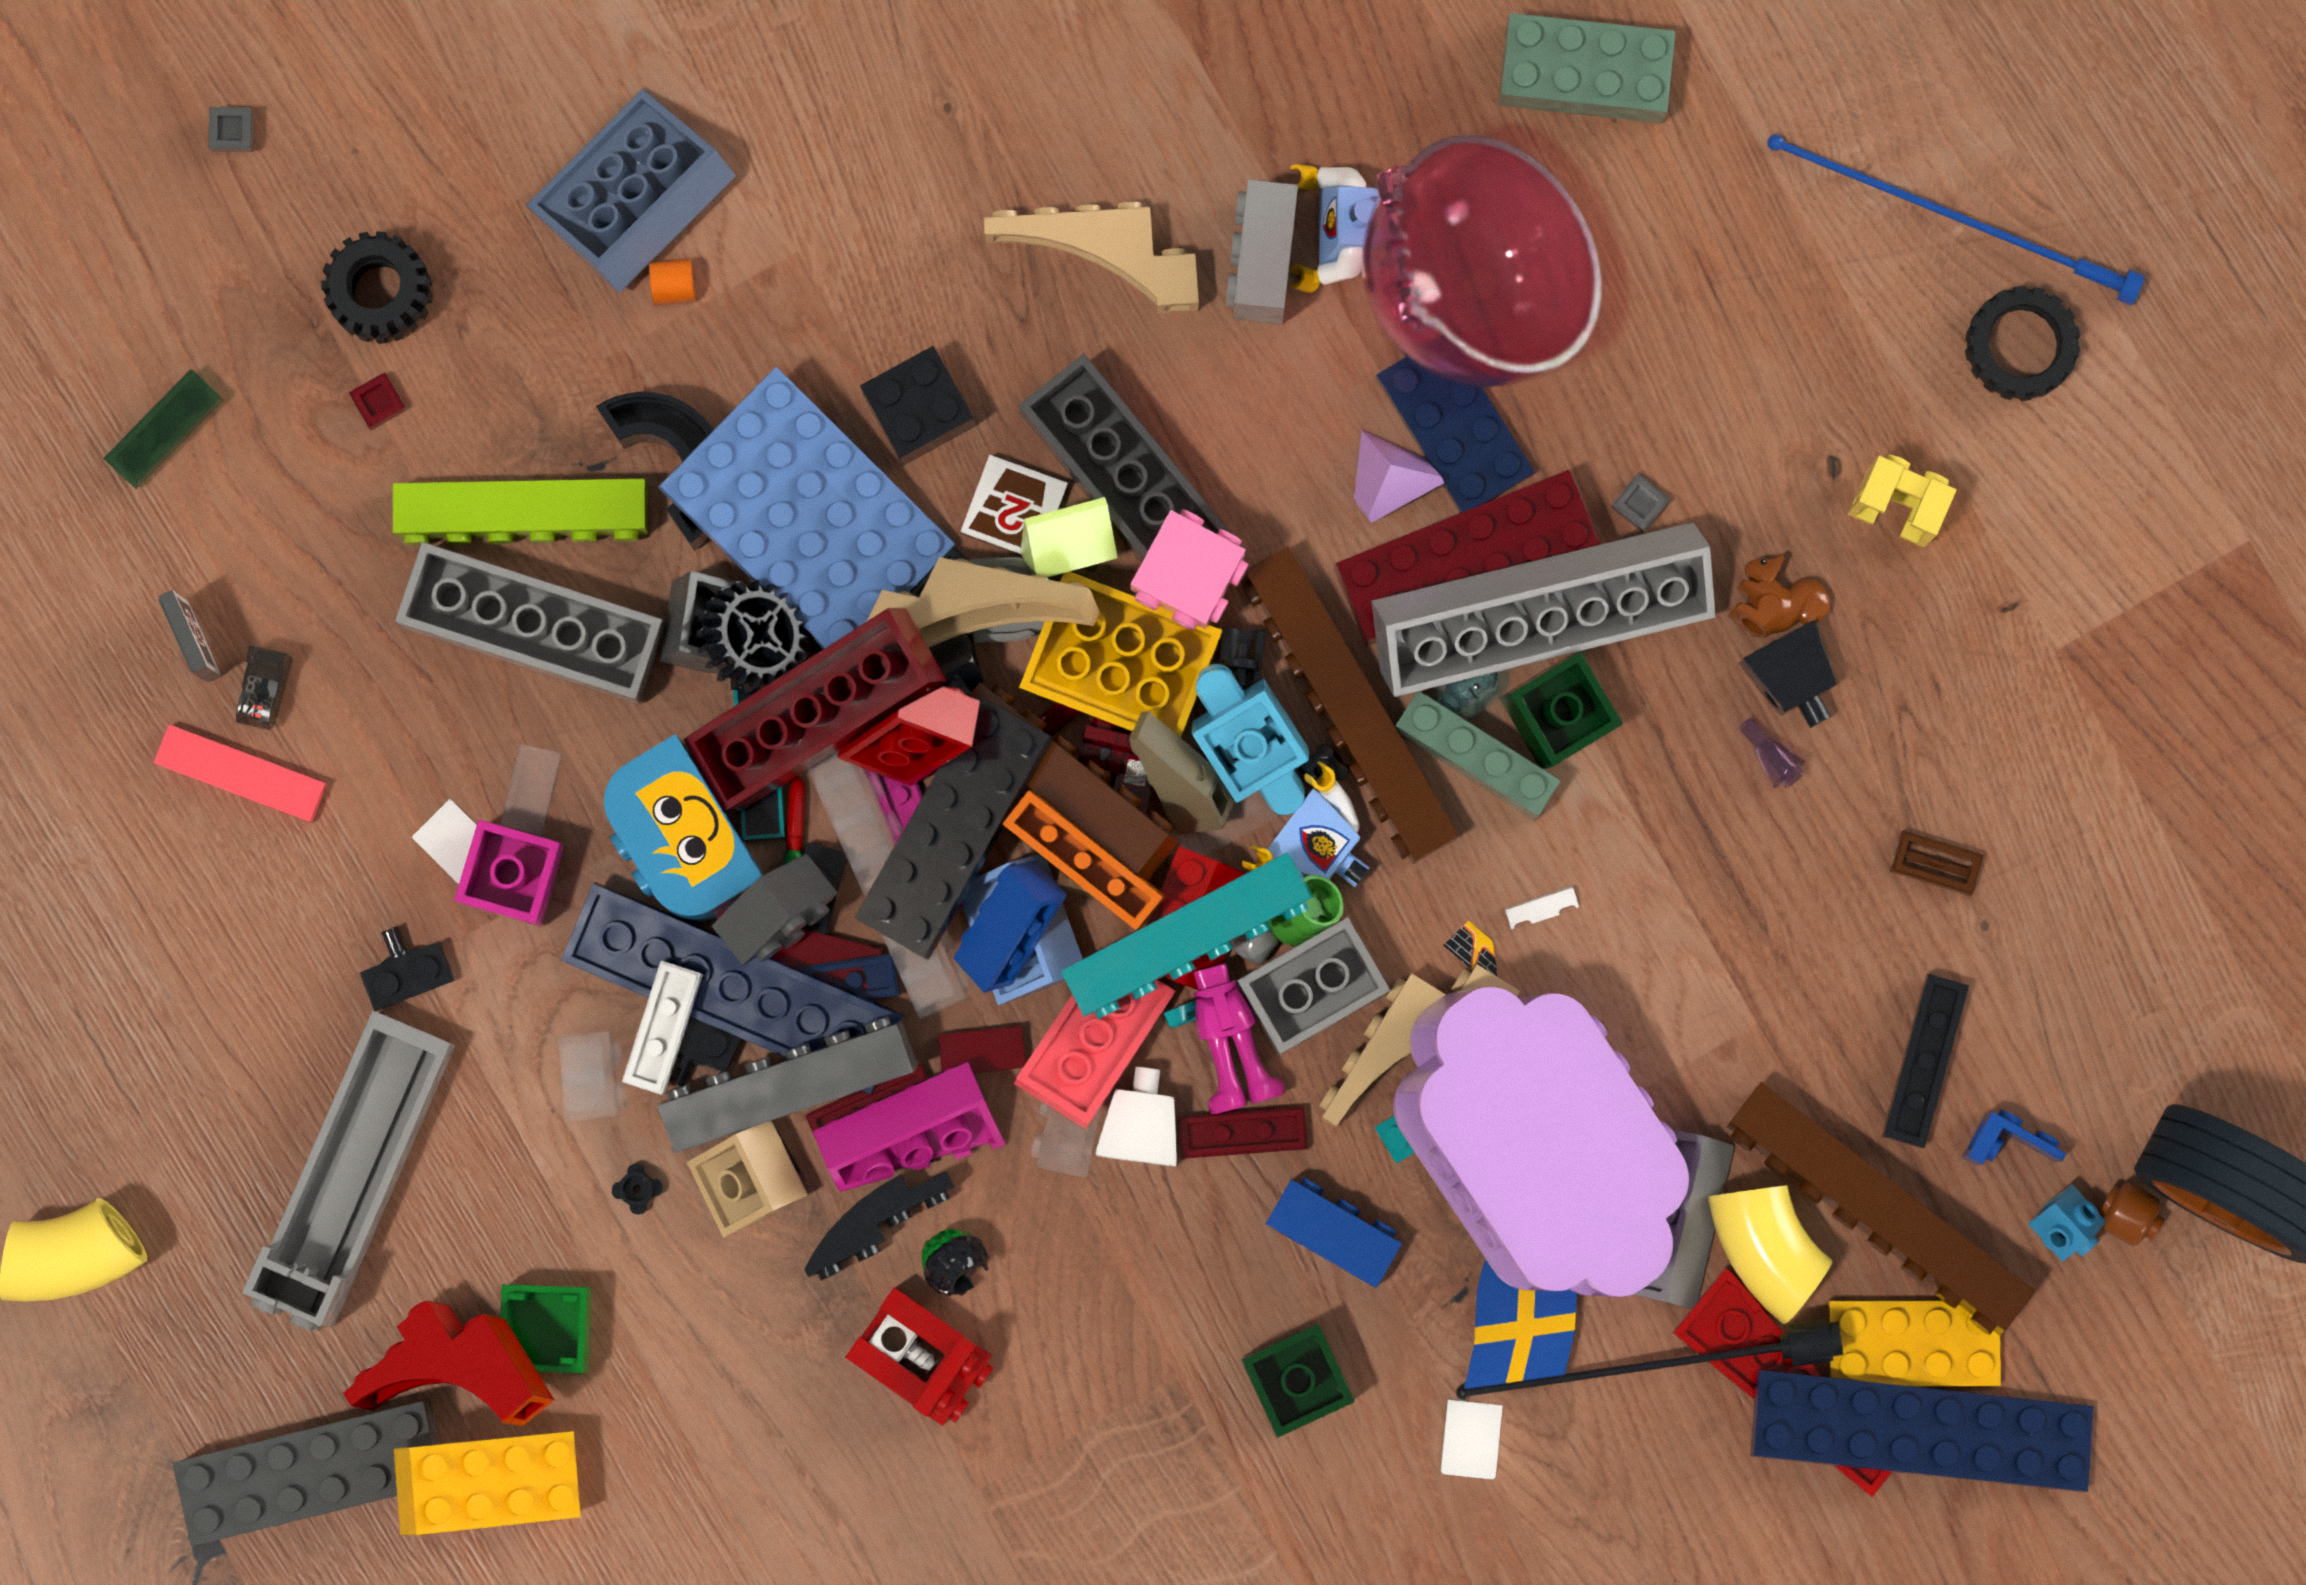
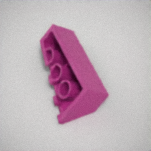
[813,1062,1006,1192]

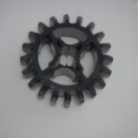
[695,580,809,694]

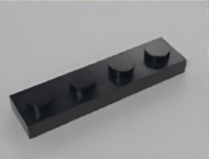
[1881,974,1969,1148]

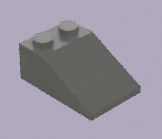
[660,571,802,674]

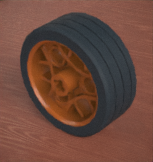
[2134,1104,2306,1264]

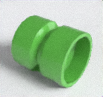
[1268,875,1344,946]

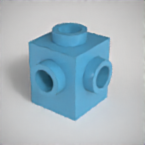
[2028,1184,2105,1262]

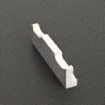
[1504,886,1579,929]

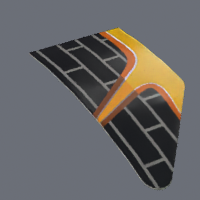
[1443,921,1498,977]

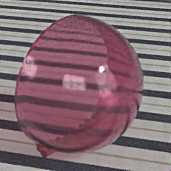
[1361,135,1601,387]

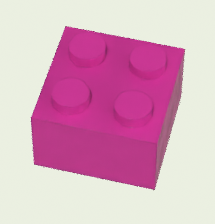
[454,819,565,927]

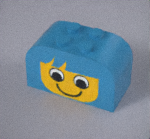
[604,734,764,922]

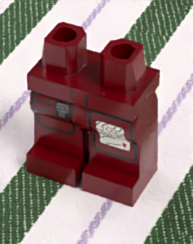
[1078,717,1152,815]

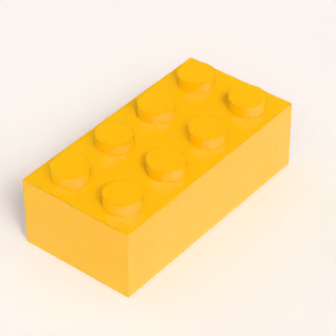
[394,1431,581,1535]

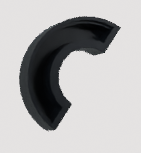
[596,392,713,551]

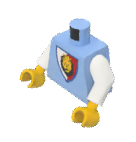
[1289,164,1379,293]
[1242,761,1370,887]

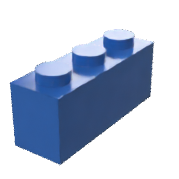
[953,860,1067,993]
[1265,1177,1402,1288]

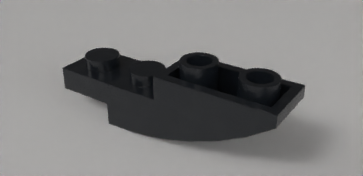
[804,1171,955,1281]

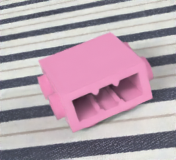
[1130,509,1249,631]

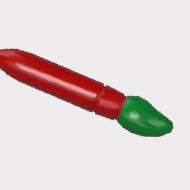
[783,776,806,865]

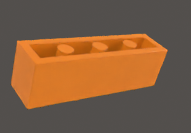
[1002,790,1166,931]

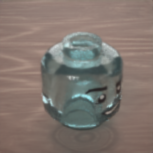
[1436,672,1498,718]

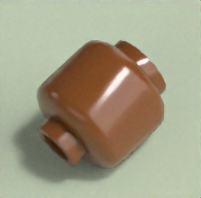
[2098,1182,2165,1246]

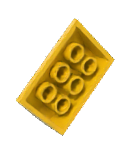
[1019,571,1222,738]

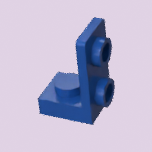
[1962,1109,2066,1166]

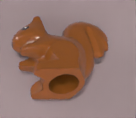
[1728,554,1830,638]

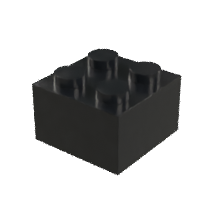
[860,346,975,466]

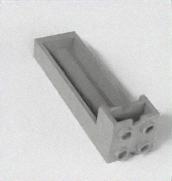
[242,1010,456,1331]

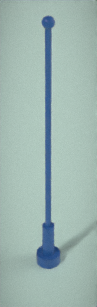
[1767,134,2145,306]

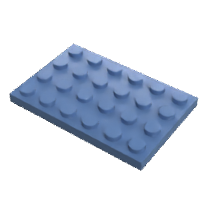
[658,367,955,649]

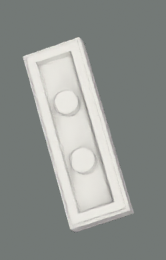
[622,961,703,1095]

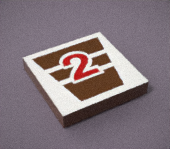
[960,454,1068,556]

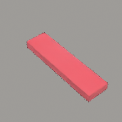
[153,724,327,823]

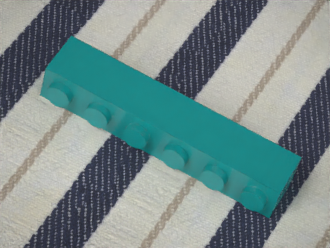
[1061,852,1314,1020]

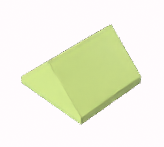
[1021,497,1118,578]

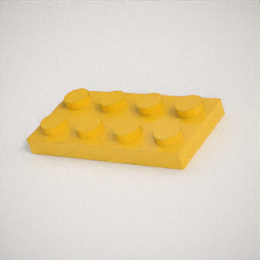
[1827,1301,2001,1386]

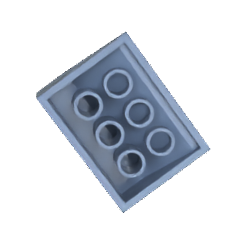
[526,88,736,293]

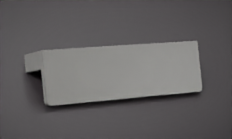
[1633,1130,1734,1309]

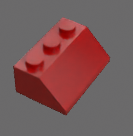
[837,686,980,786]
[1145,846,1247,990]

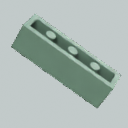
[1395,691,1561,821]

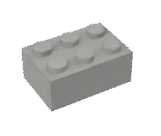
[1226,179,1298,325]
[1237,917,1391,1056]

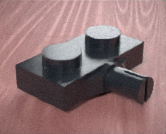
[359,926,455,1011]
[669,1016,742,1087]

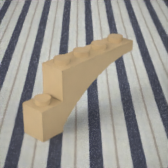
[984,202,1199,313]
[866,557,1100,648]
[1319,964,1520,1127]

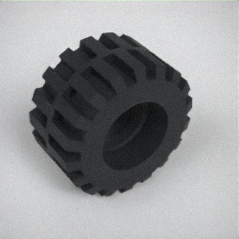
[321,231,433,344]

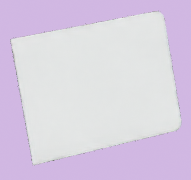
[412,799,477,884]
[1441,1400,1503,1479]

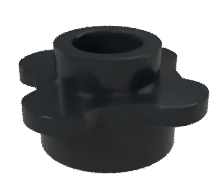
[1299,744,1349,792]
[612,1164,663,1215]

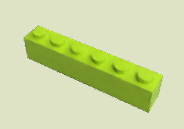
[393,479,649,546]

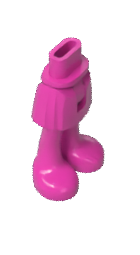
[1193,963,1286,1114]

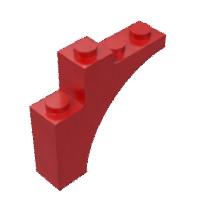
[343,1300,554,1426]

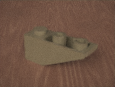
[1129,711,1234,835]

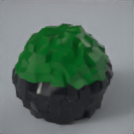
[921,1229,989,1296]

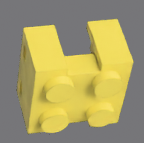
[1848,454,1957,548]

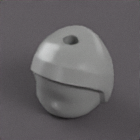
[1231,927,1279,965]

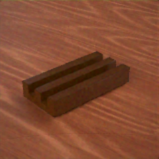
[1889,831,1984,896]

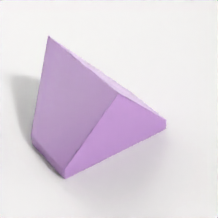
[1354,429,1444,523]

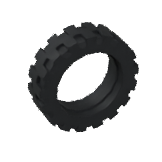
[1965,286,2080,401]

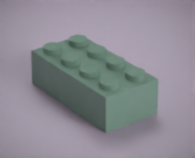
[1498,13,1676,123]

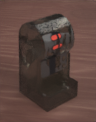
[236,645,293,730]

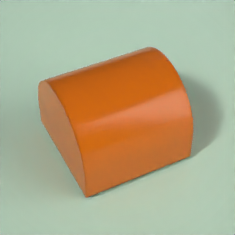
[649,259,696,306]

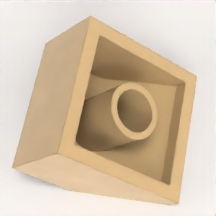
[687,1120,808,1238]

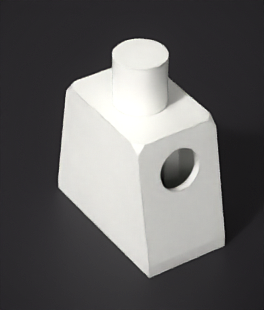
[1096,1067,1177,1167]

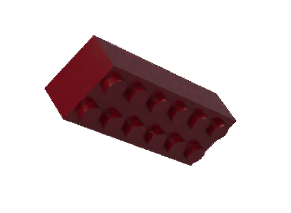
[1334,470,1601,647]
[684,608,947,812]

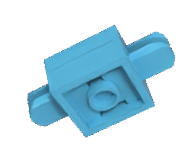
[1192,664,1309,815]

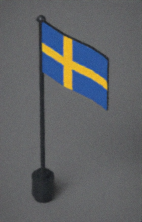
[1456,1260,1843,1401]

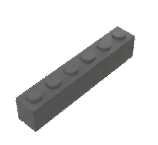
[657,1016,918,1153]

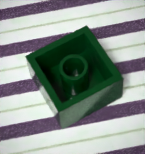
[1499,651,1623,769]
[1240,1323,1355,1438]

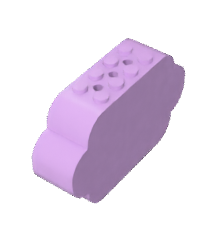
[1393,987,1689,1297]

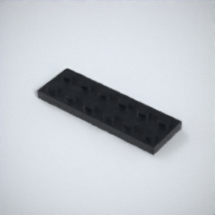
[854,696,1054,960]

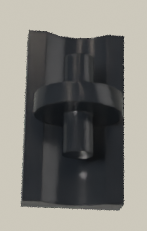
[1220,627,1265,690]

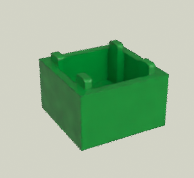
[500,1284,592,1373]

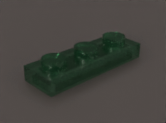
[103,369,224,489]

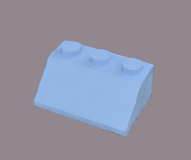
[962,854,1083,1005]

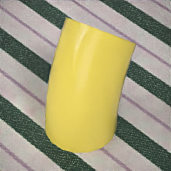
[1708,1185,1832,1325]
[0,1198,147,1302]

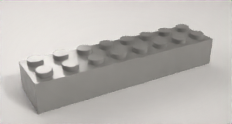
[1371,522,1716,697]

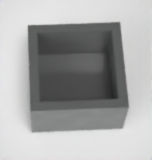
[712,854,838,965]

